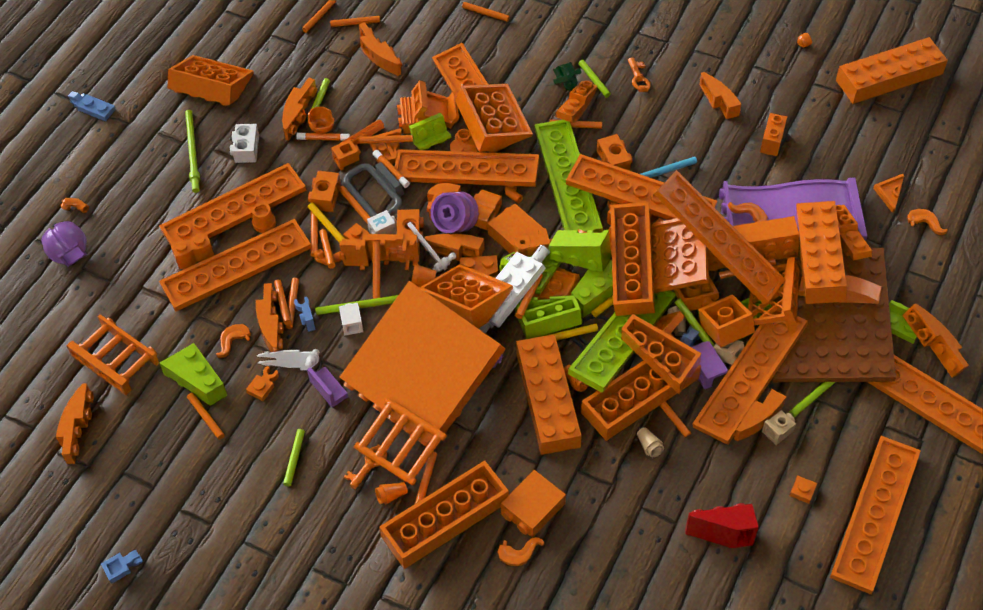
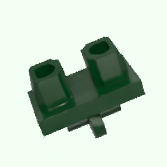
[553,62,582,91]

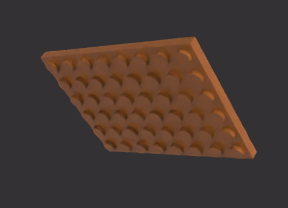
[773,248,896,383]

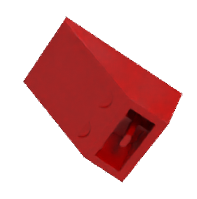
[685,503,758,548]

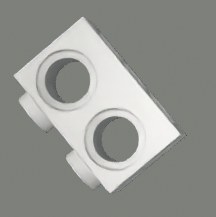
[230,124,259,163]

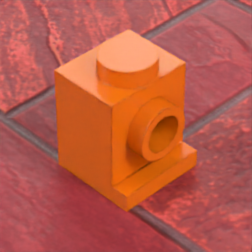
[331,140,361,171]

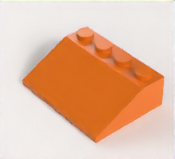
[167,55,254,106]
[455,84,533,152]
[419,264,513,329]

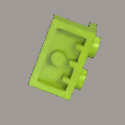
[409,113,451,150]
[889,300,917,344]

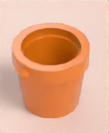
[252,203,276,233]
[411,264,437,287]

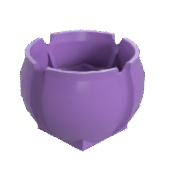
[41,221,87,267]

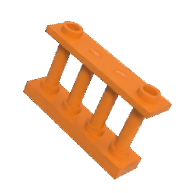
[66,314,159,395]

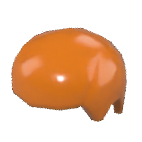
[308,107,334,133]

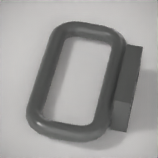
[343,162,404,217]

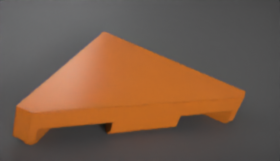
[873,174,904,212]

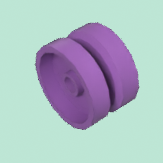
[431,192,479,233]

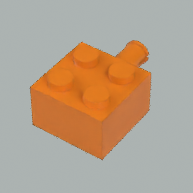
[698,294,755,348]

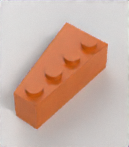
[621,314,702,394]

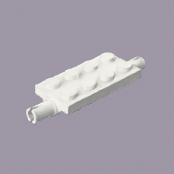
[479,245,550,334]

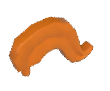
[728,202,768,222]
[907,209,948,235]
[216,324,251,358]
[497,537,544,567]

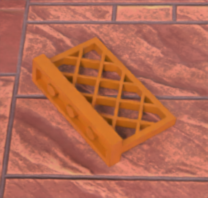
[748,257,800,326]

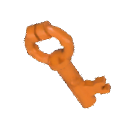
[628,57,651,92]
[344,444,387,490]

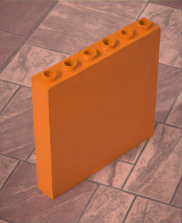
[340,281,505,447]

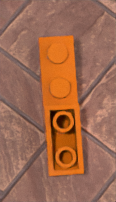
[359,22,402,76]
[282,78,317,141]
[555,81,598,122]
[836,205,872,261]
[798,275,882,304]
[256,283,284,352]
[902,304,969,378]
[56,383,94,464]

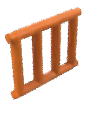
[354,399,447,486]

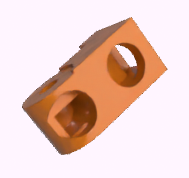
[514,228,550,257]

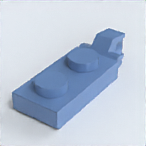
[68,91,116,121]

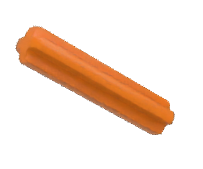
[339,119,384,145]

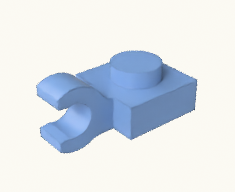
[294,297,315,332]
[680,325,700,347]
[101,550,143,584]

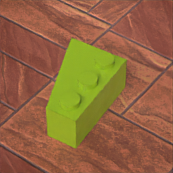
[548,230,611,273]
[571,259,613,318]
[515,295,582,339]
[160,343,227,406]

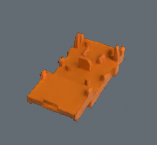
[339,233,420,270]

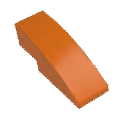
[699,72,741,119]
[424,234,485,261]
[734,389,786,441]

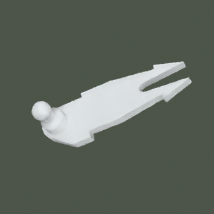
[407,222,456,273]
[257,349,320,370]

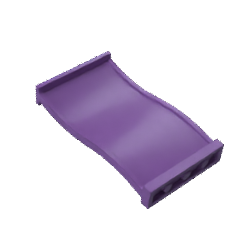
[719,178,867,241]

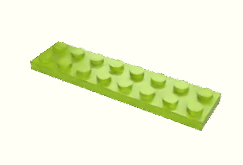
[534,120,603,233]
[568,290,676,393]

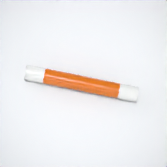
[297,133,350,141]
[373,150,410,188]

